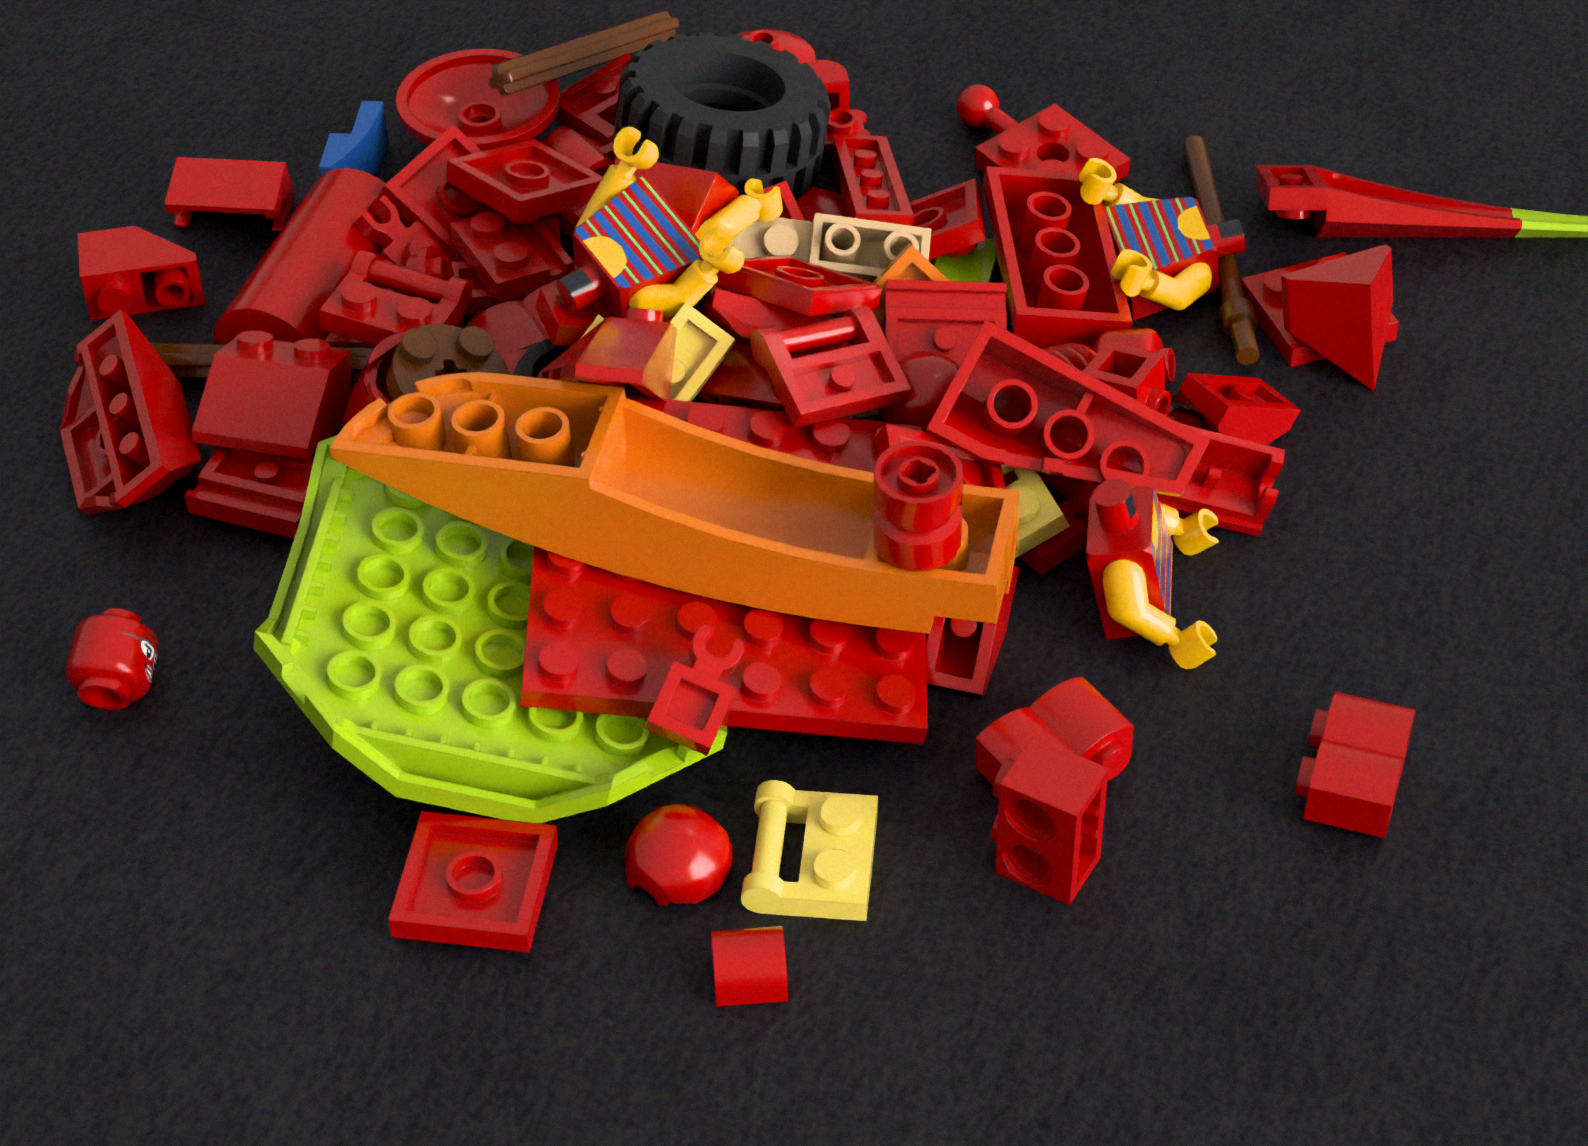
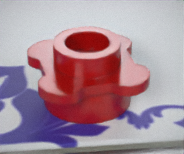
[823,108,870,155]

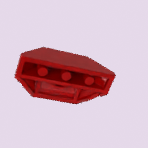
[60,309,202,515]

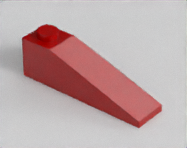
[925,320,1210,497]

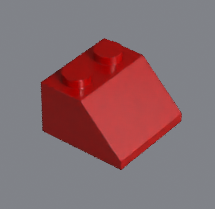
[192,331,351,460]

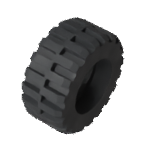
[613,32,831,201]

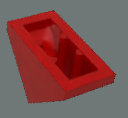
[1281,244,1393,391]

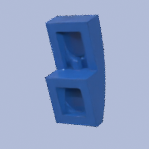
[319,101,389,176]

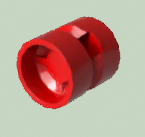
[873,441,963,571]

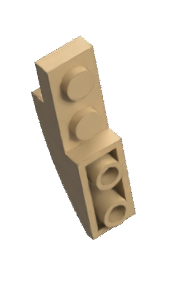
[722,213,931,283]

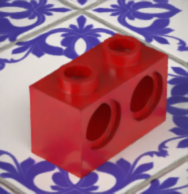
[990,737,1109,905]

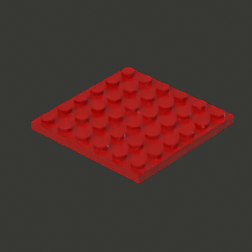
[520,395,928,744]

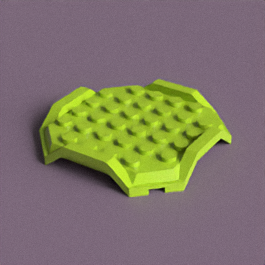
[254,435,727,824]

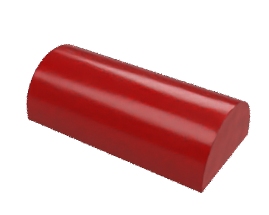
[983,166,1133,349]
[213,168,410,344]

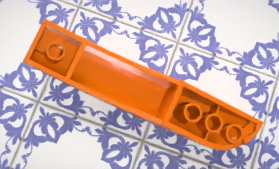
[330,372,1020,634]

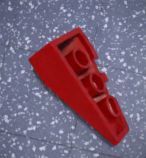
[538,308,677,401]

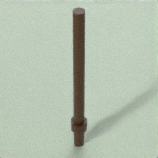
[1183,135,1260,365]

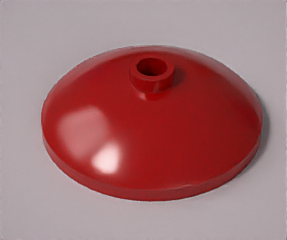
[396,49,560,151]

